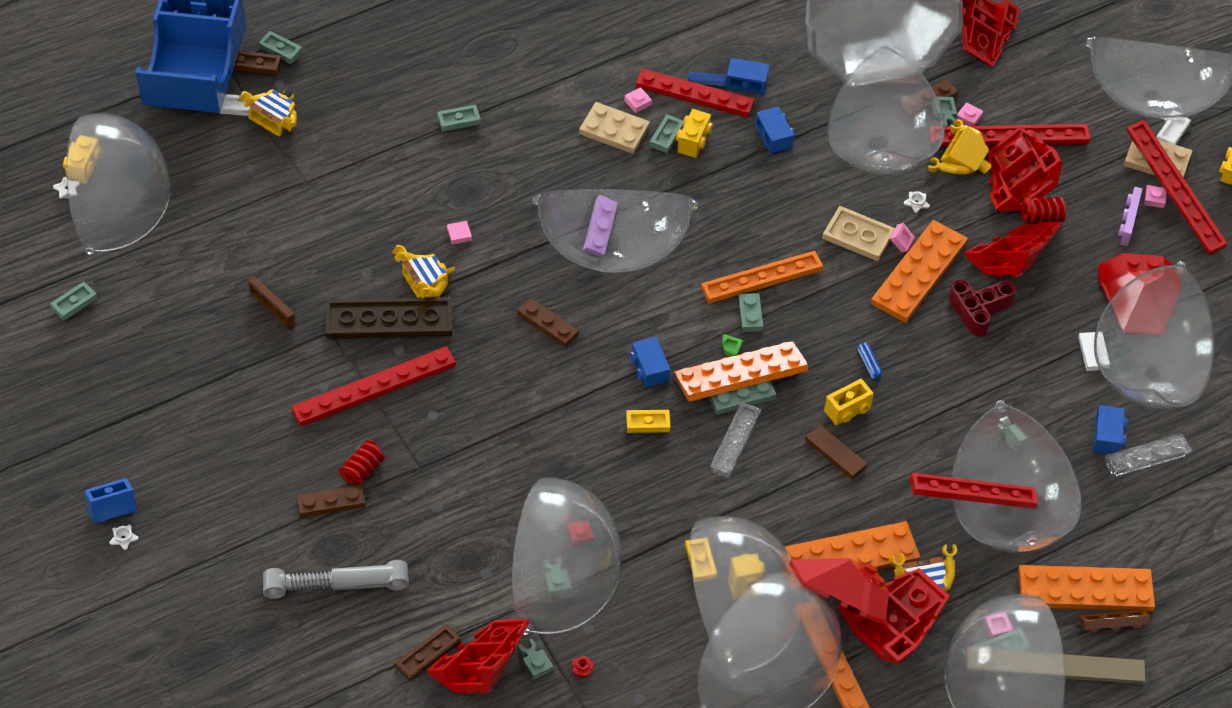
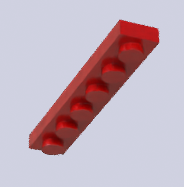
[636,69,754,118]
[909,473,1039,509]

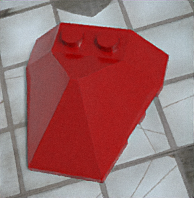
[960,0,1020,67]
[988,127,1063,212]
[965,222,1061,278]
[1098,253,1181,337]
[789,558,889,624]
[838,568,950,664]
[427,619,530,694]

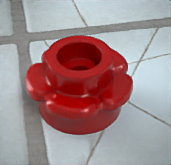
[572,656,594,678]

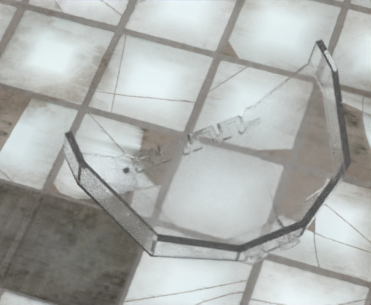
[805,0,963,87]

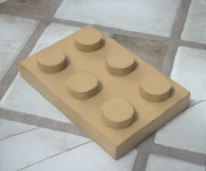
[579,102,650,154]
[1124,140,1192,177]
[822,206,895,261]

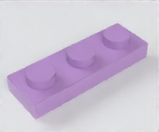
[1118,187,1142,246]
[583,195,618,258]

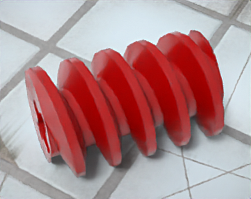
[1021,197,1066,223]
[338,439,385,485]

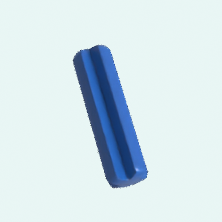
[688,72,726,86]
[858,342,883,380]

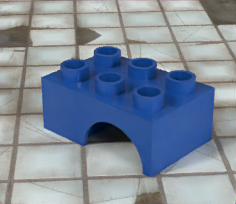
[136,0,247,113]

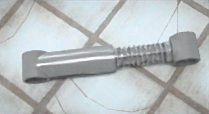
[263,560,409,599]

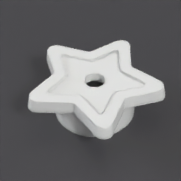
[53,177,80,199]
[904,192,930,213]
[110,525,138,550]

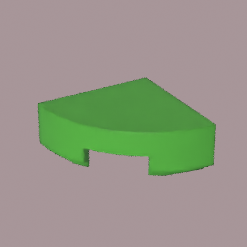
[722,334,743,357]

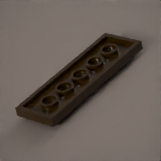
[326,297,453,338]

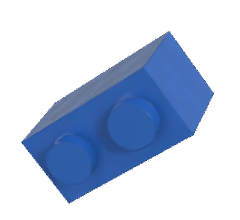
[726,58,769,95]
[755,107,795,154]
[629,337,670,388]
[1093,405,1128,456]
[84,478,137,523]

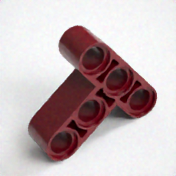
[949,279,1016,337]

